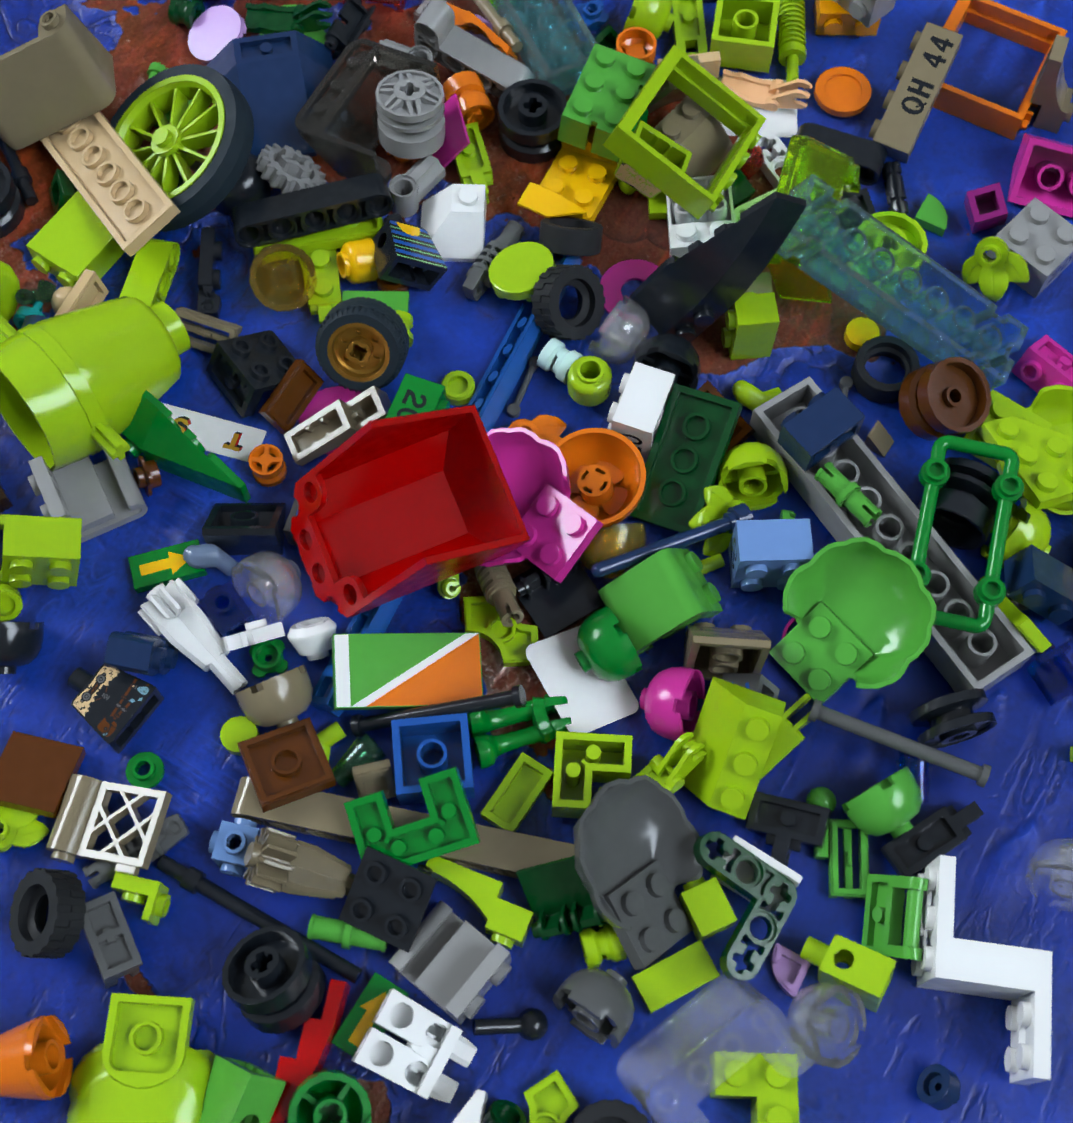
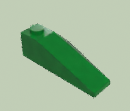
[121,390,251,503]

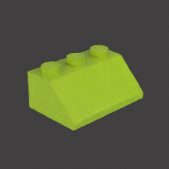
[684,676,786,820]

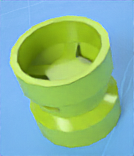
[579,923,627,968]

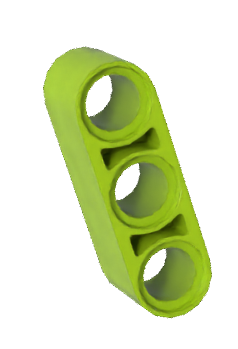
[119,238,180,307]

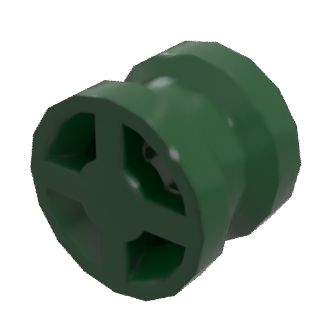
[168,0,205,30]

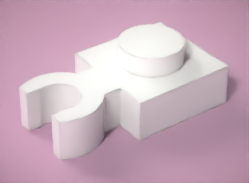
[213,618,285,654]

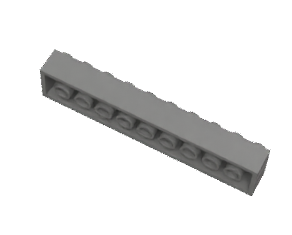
[749,376,1035,692]

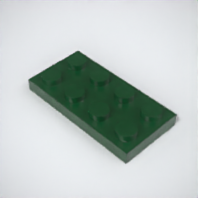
[629,383,743,533]

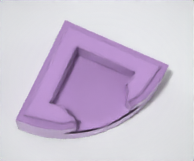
[771,943,811,999]

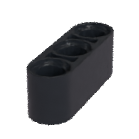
[790,123,887,186]

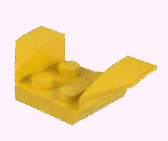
[517,125,618,221]

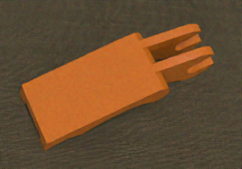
[446,2,518,60]

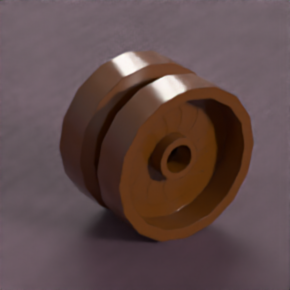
[898,357,992,441]

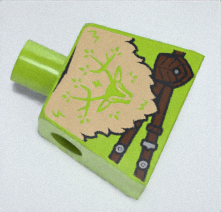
[614,120,692,198]

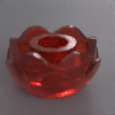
[740,145,764,180]

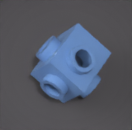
[209,818,261,877]

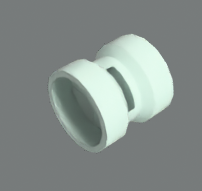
[537,337,583,384]

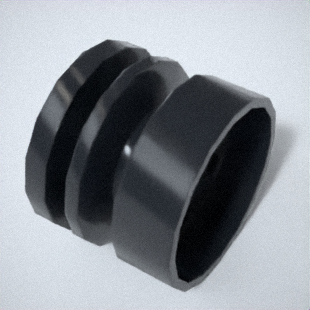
[917,457,1000,550]

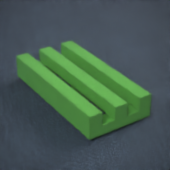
[828,819,869,900]

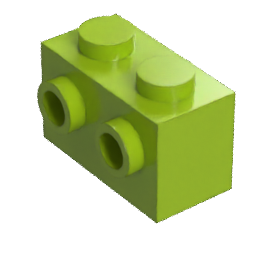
[721,292,780,360]

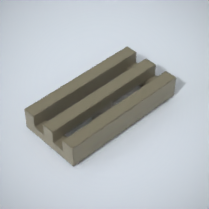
[175,306,242,354]

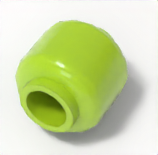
[567,355,612,407]

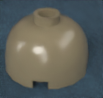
[235,665,313,728]

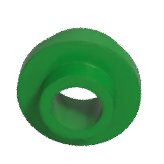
[126,752,165,789]

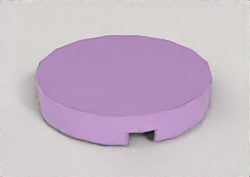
[188,5,247,65]

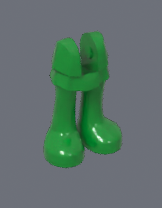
[467,694,571,769]

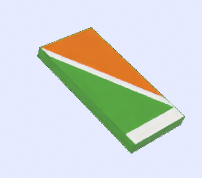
[332,632,483,710]

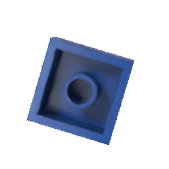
[391,713,475,805]

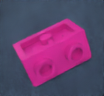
[1012,334,1073,393]

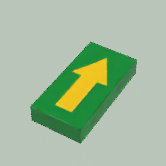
[128,539,208,594]
[331,972,409,1057]

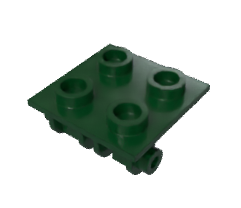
[516,856,607,941]

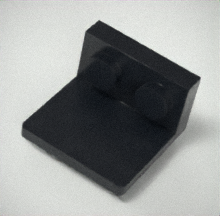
[206,330,295,418]

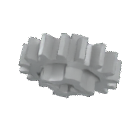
[256,143,326,194]

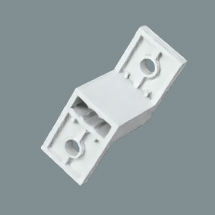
[911,855,1052,1085]

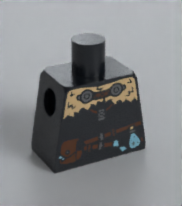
[67,664,164,754]

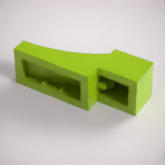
[426,856,534,950]

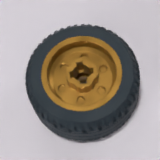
[315,297,409,392]

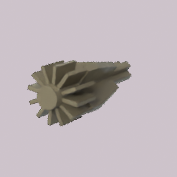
[243,826,355,899]

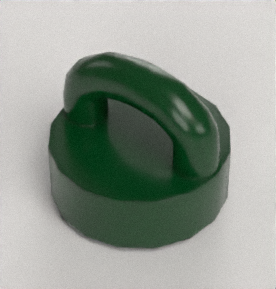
[481,1099,527,1123]

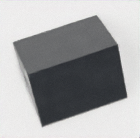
[202,503,286,555]

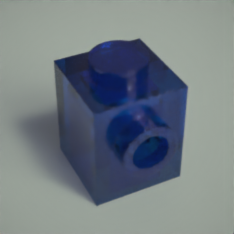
[199,581,256,637]

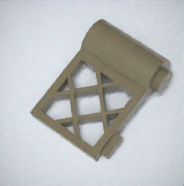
[46,774,172,876]

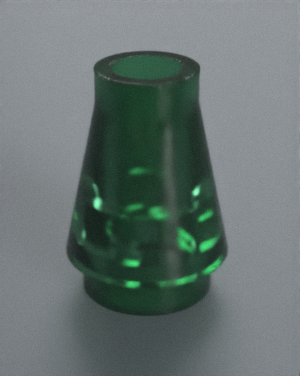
[332,733,386,788]

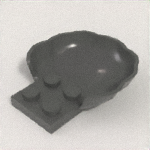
[573,775,703,970]

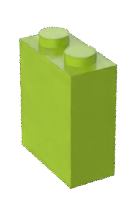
[26,191,125,287]

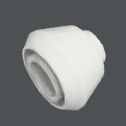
[287,617,337,661]

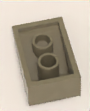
[683,622,771,681]

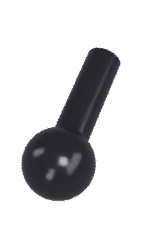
[472,1008,548,1041]

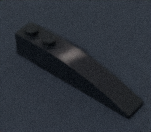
[630,191,807,343]

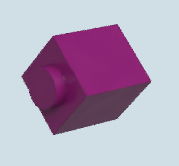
[964,182,1008,234]

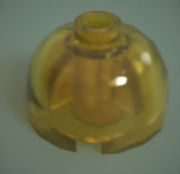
[249,243,317,311]
[580,523,647,579]

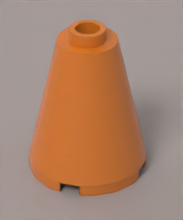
[0,1015,73,1101]

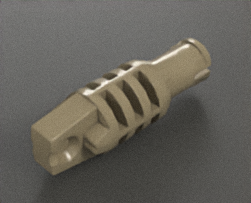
[474,565,524,627]

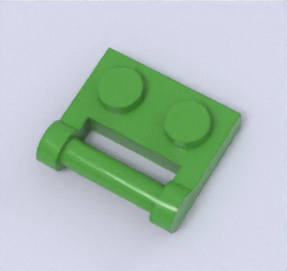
[862,874,929,961]

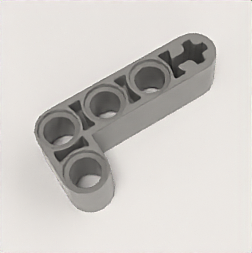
[414,0,535,98]

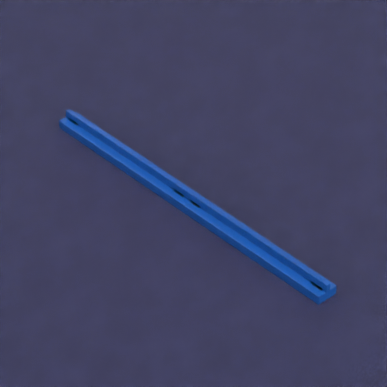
[310,253,581,717]

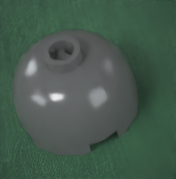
[552,968,635,1048]

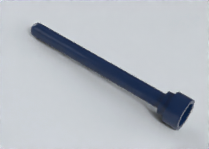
[591,503,754,578]

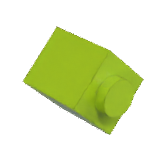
[678,876,737,941]

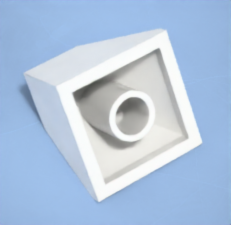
[420,184,487,262]

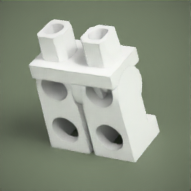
[351,989,477,1103]

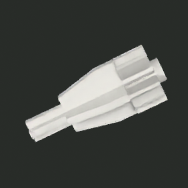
[138,578,248,695]

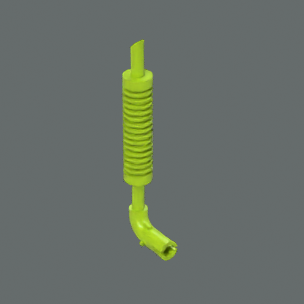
[778,0,806,82]

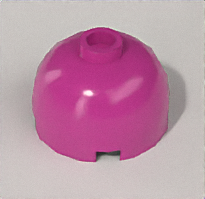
[640,667,705,742]

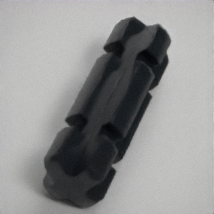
[882,161,909,215]

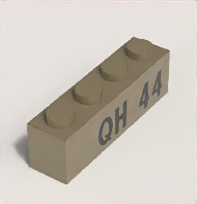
[869,22,963,164]

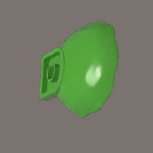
[769,537,937,705]

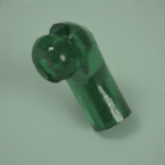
[15,279,56,306]

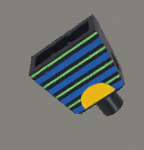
[373,213,448,291]

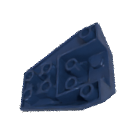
[207,30,335,157]

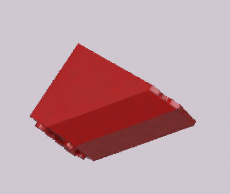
[291,405,530,618]

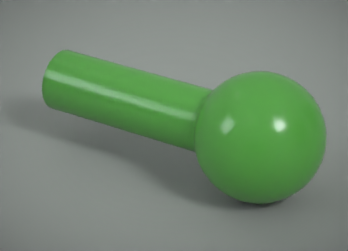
[806,786,837,860]

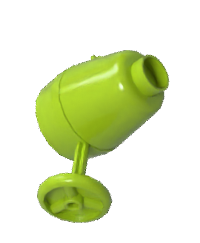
[0,260,191,471]

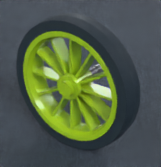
[110,64,254,232]

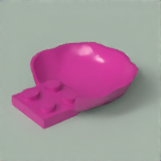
[479,427,604,583]

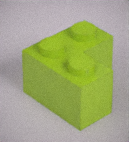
[551,731,633,819]
[709,1052,799,1123]

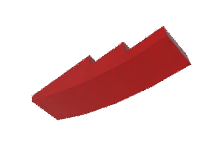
[270,979,351,1123]

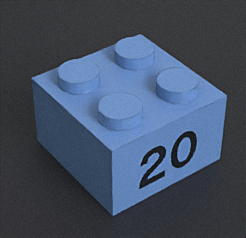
[728,518,814,592]

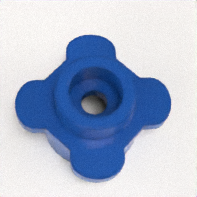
[574,0,609,31]

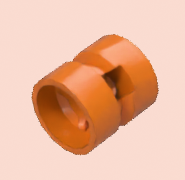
[615,27,657,65]
[443,71,495,131]

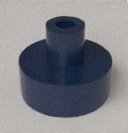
[916,1064,960,1110]

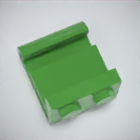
[598,548,723,655]

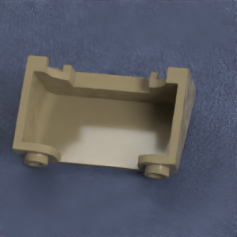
[0,4,116,150]

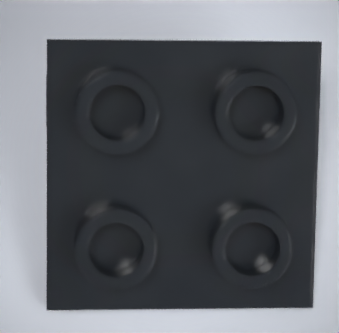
[512,556,605,639]
[339,846,438,952]

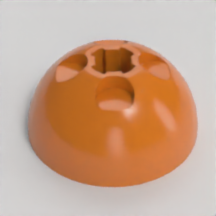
[556,428,646,529]

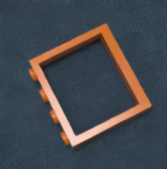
[933,0,1068,141]

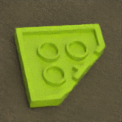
[978,415,1073,510]

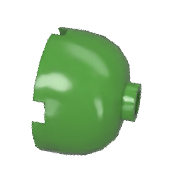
[841,766,922,839]

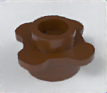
[133,456,162,496]

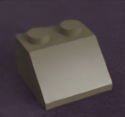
[654,96,733,177]

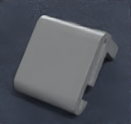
[27,451,148,543]
[388,900,512,1025]

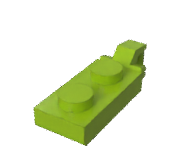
[454,122,493,204]
[304,249,342,324]

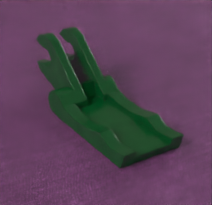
[245,0,333,34]

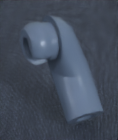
[183,544,239,576]

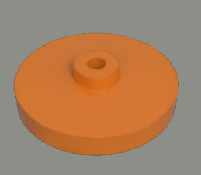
[814,67,872,117]

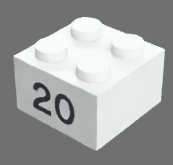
[607,361,675,464]

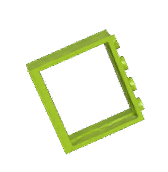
[603,45,766,219]

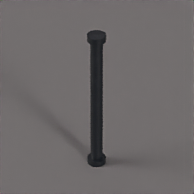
[351,685,527,737]

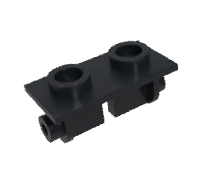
[325,0,376,60]

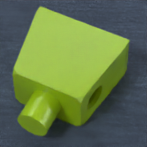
[800,934,896,1013]

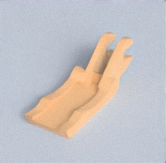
[721,69,813,111]

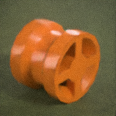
[248,444,287,487]

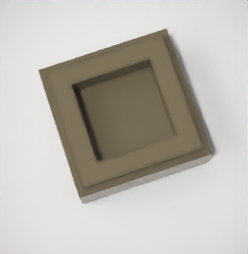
[352,759,397,799]

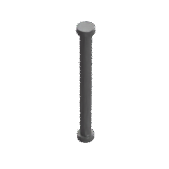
[808,699,992,788]

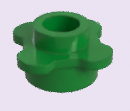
[249,639,288,678]

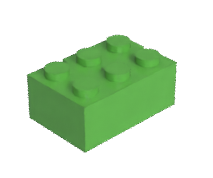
[557,43,656,162]

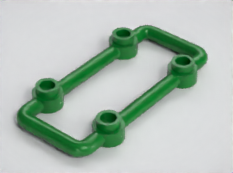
[911,435,1024,633]

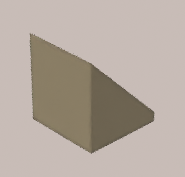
[864,420,894,457]

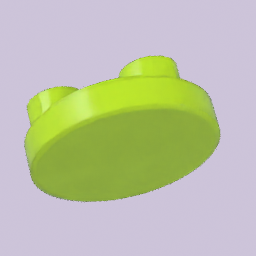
[488,242,556,302]

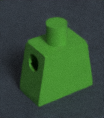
[199,1055,287,1123]

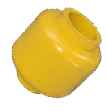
[336,238,379,284]

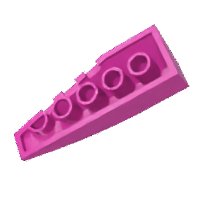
[1007,133,1073,218]

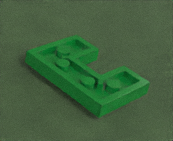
[344,766,481,865]

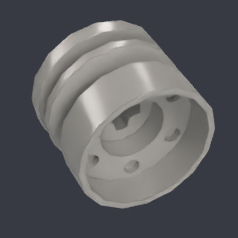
[375,70,446,159]

